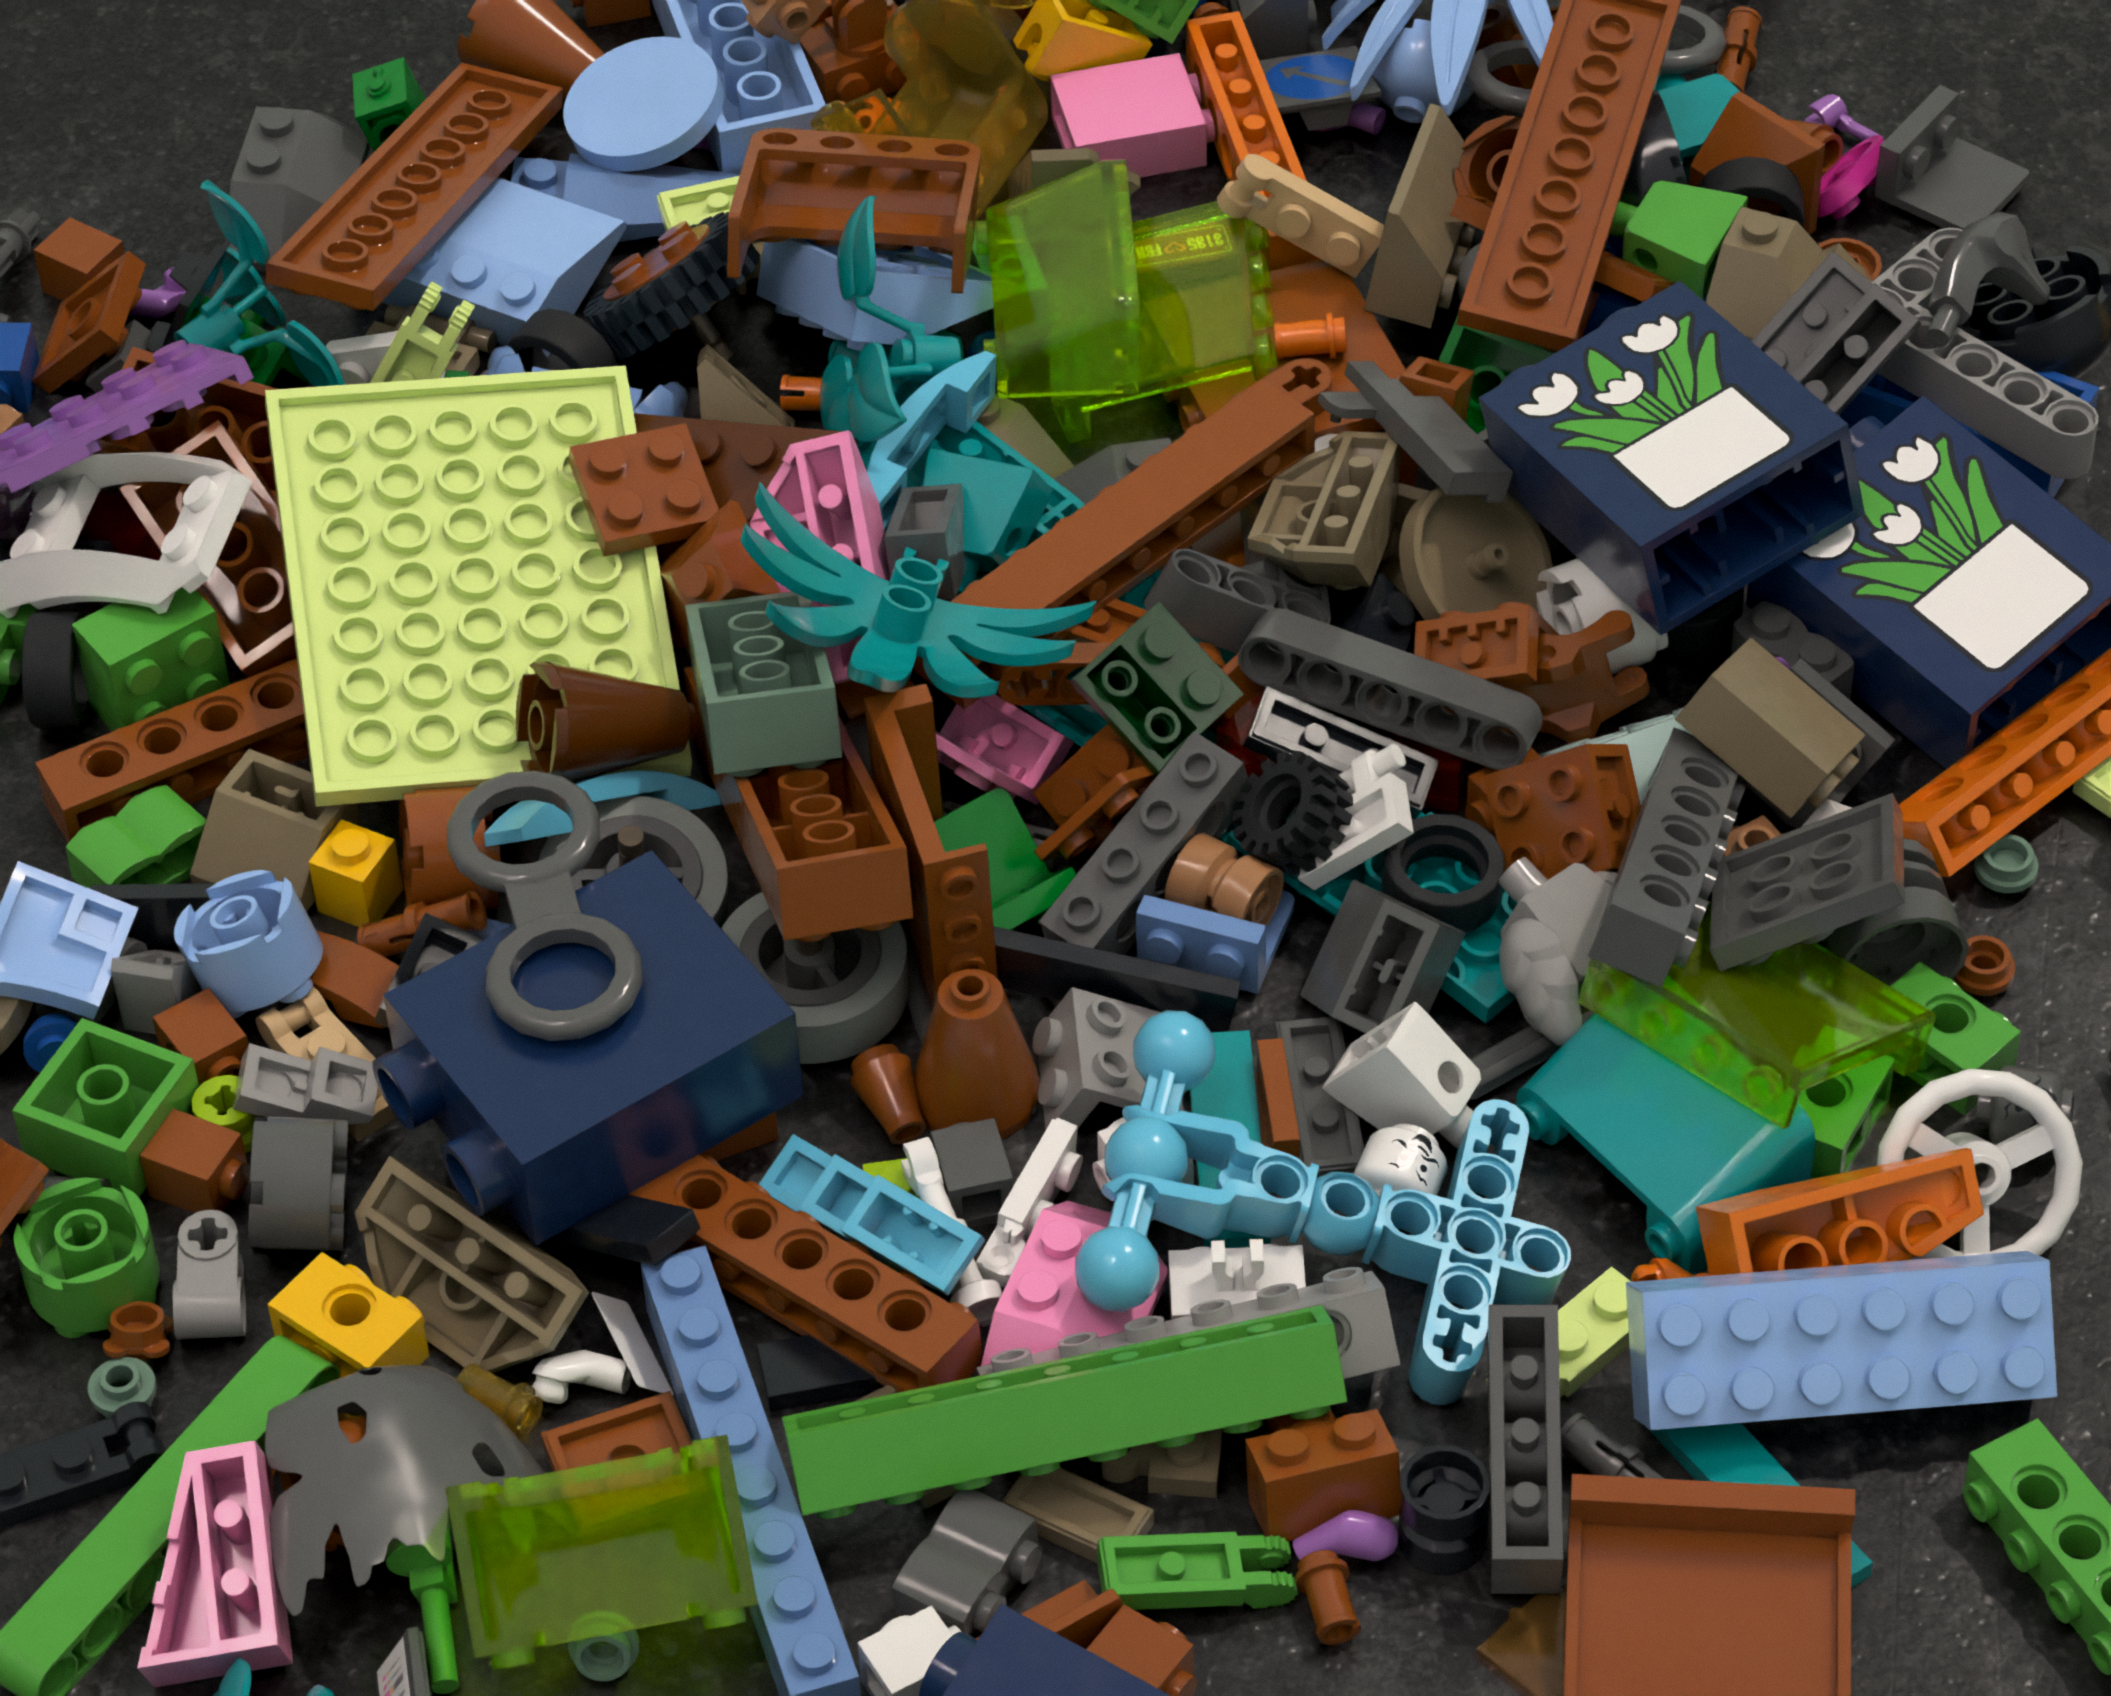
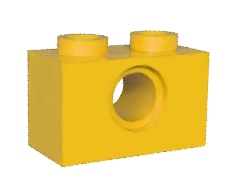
[268,1252,429,1378]

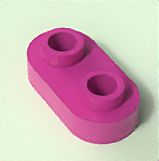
[1817,135,1884,220]

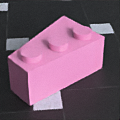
[137,1440,293,1688]

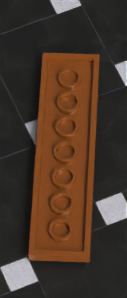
[1457,0,1681,351]
[266,63,563,311]

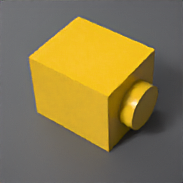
[308,820,403,927]

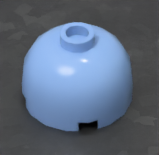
[1372,19,1472,123]

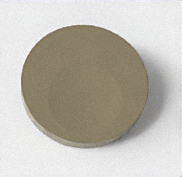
[1399,487,1553,620]

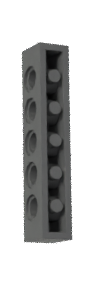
[1588,727,1747,987]

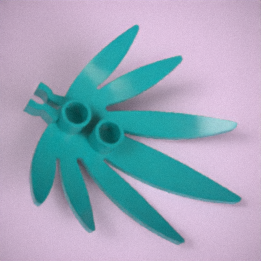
[740,482,1096,698]

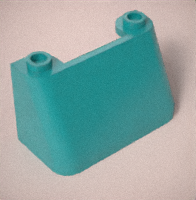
[1516,977,1815,1275]

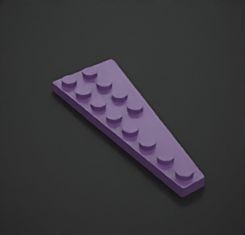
[0,340,254,493]

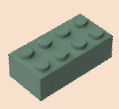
[685,591,842,777]

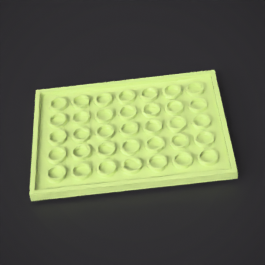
[265,366,692,807]

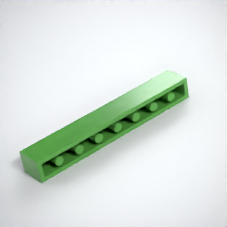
[782,1305,1347,1519]

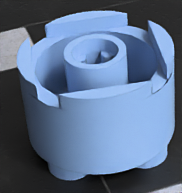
[174,870,323,1019]

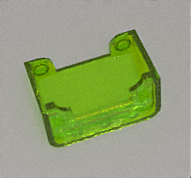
[975,159,1140,399]
[445,1435,758,1670]

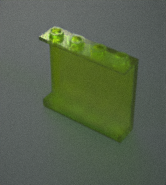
[1046,201,1277,443]
[1578,901,1937,1129]

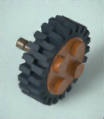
[583,212,761,361]

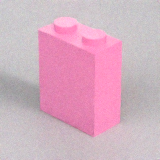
[1050,53,1215,178]

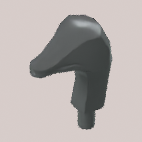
[1926,212,2050,346]

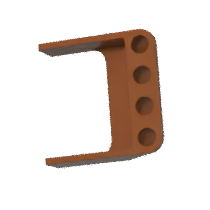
[727,128,981,294]

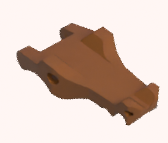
[1432,610,1650,761]

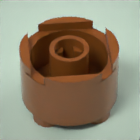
[399,785,501,910]

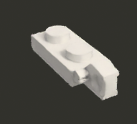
[976,1118,1083,1288]

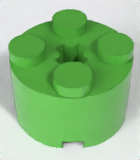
[14,1177,160,1338]

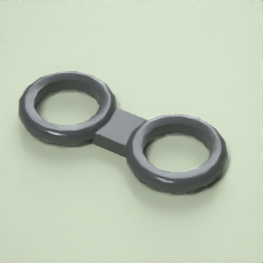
[1465,5,1727,114]
[447,770,643,1041]

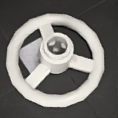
[1876,1069,2083,1260]

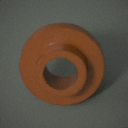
[1953,935,2016,996]

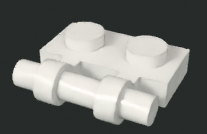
[1292,744,1414,890]

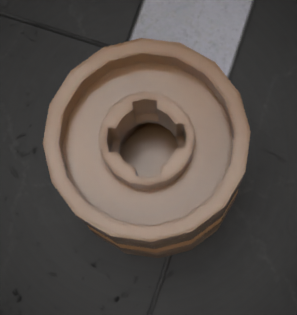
[1165,833,1284,927]

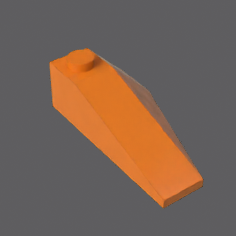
[1695,1148,1984,1276]

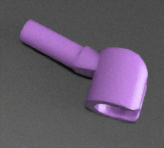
[1805,94,1884,141]

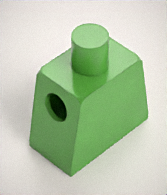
[1609,180,1748,302]

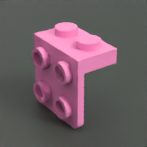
[936,695,1074,805]

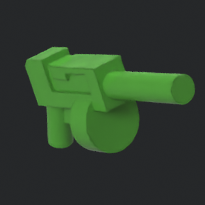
[385,1514,459,1694]

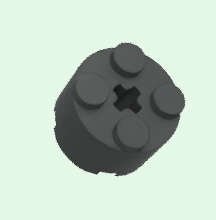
[248,1116,348,1251]

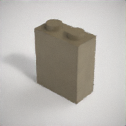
[1675,637,1866,818]

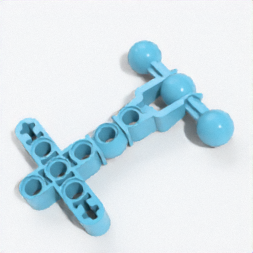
[1075,1010,1571,1405]

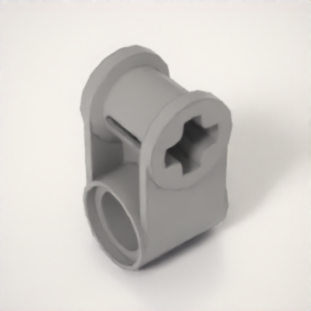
[173,1210,246,1340]

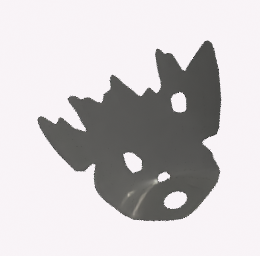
[265,1364,581,1616]

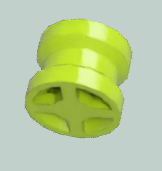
[191,1075,261,1153]

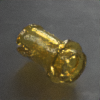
[456,1363,543,1434]

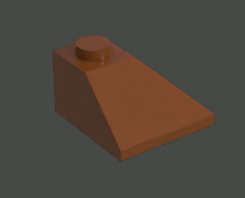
[1688,91,1825,235]
[659,500,781,659]

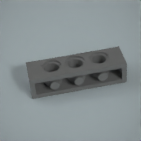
[1038,731,1251,955]
[1487,1305,1563,1594]

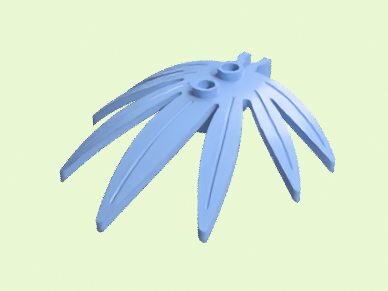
[1322,0,1553,116]

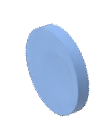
[563,36,724,172]

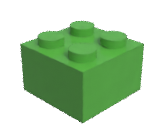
[72,587,230,732]
[12,1018,199,1197]

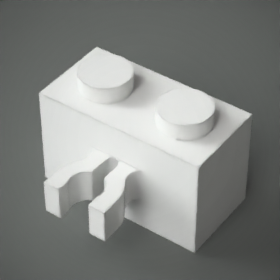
[1168,1239,1306,1320]

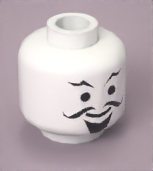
[1353,1123,1448,1196]

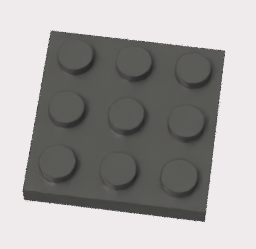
[1710,793,1905,972]

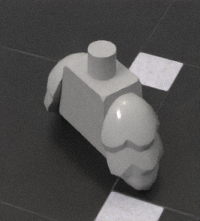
[1498,857,1702,1046]

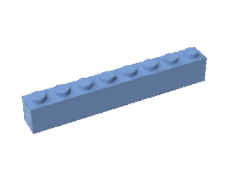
[641,1246,861,1696]

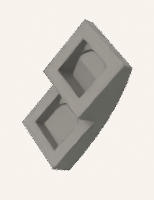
[233,1043,378,1125]

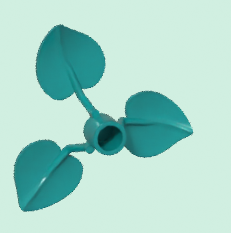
[174,179,345,387]
[819,196,961,442]

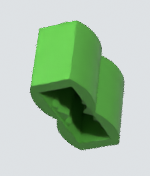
[65,785,206,889]

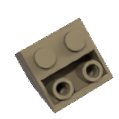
[190,749,362,912]

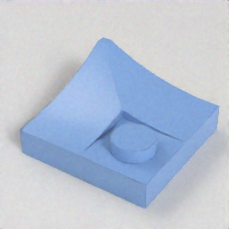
[0,861,138,1020]

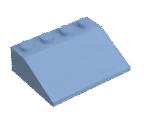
[382,177,627,358]
[756,238,1019,351]

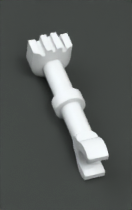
[901,1137,1003,1327]

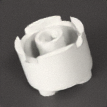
[1536,558,1668,675]

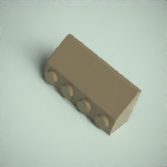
[1364,103,1477,329]

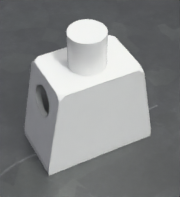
[1322,1002,1481,1149]

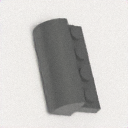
[1751,251,1921,416]

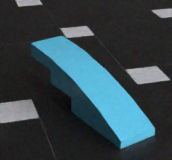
[759,1134,985,1296]

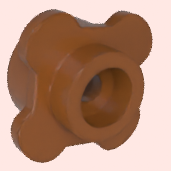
[103,1301,174,1361]

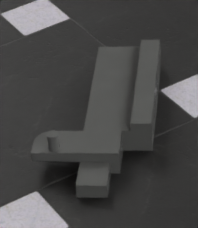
[1317,361,1513,503]

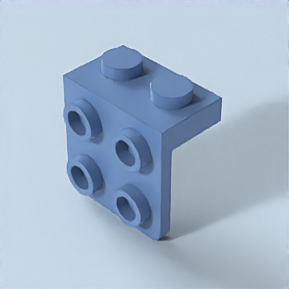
[1136,890,1295,994]

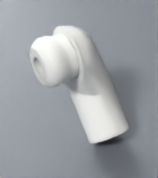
[531,1350,632,1404]

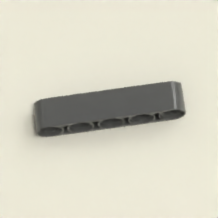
[1238,608,1543,770]

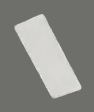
[591,1292,674,1396]

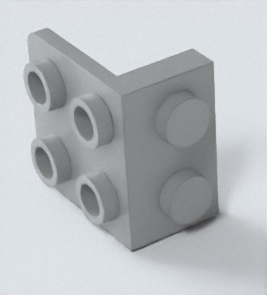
[1033,987,1191,1129]

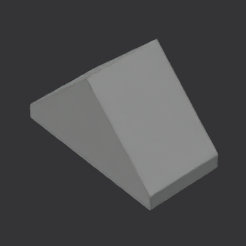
[111,949,202,1034]

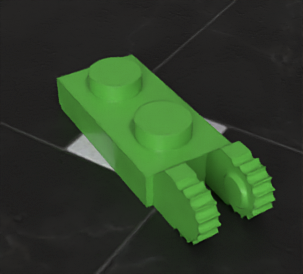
[1096,1532,1298,1610]

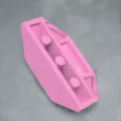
[750,430,891,684]
[981,1201,1169,1366]

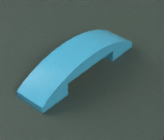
[867,351,996,533]
[484,771,721,847]

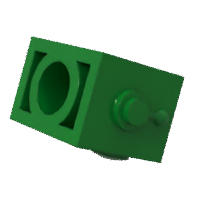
[352,57,426,152]

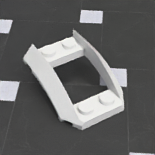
[0,452,252,619]

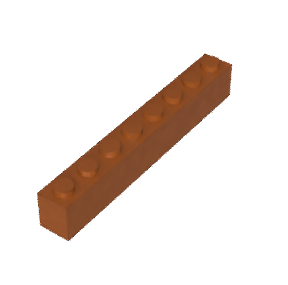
[914,378,1315,710]

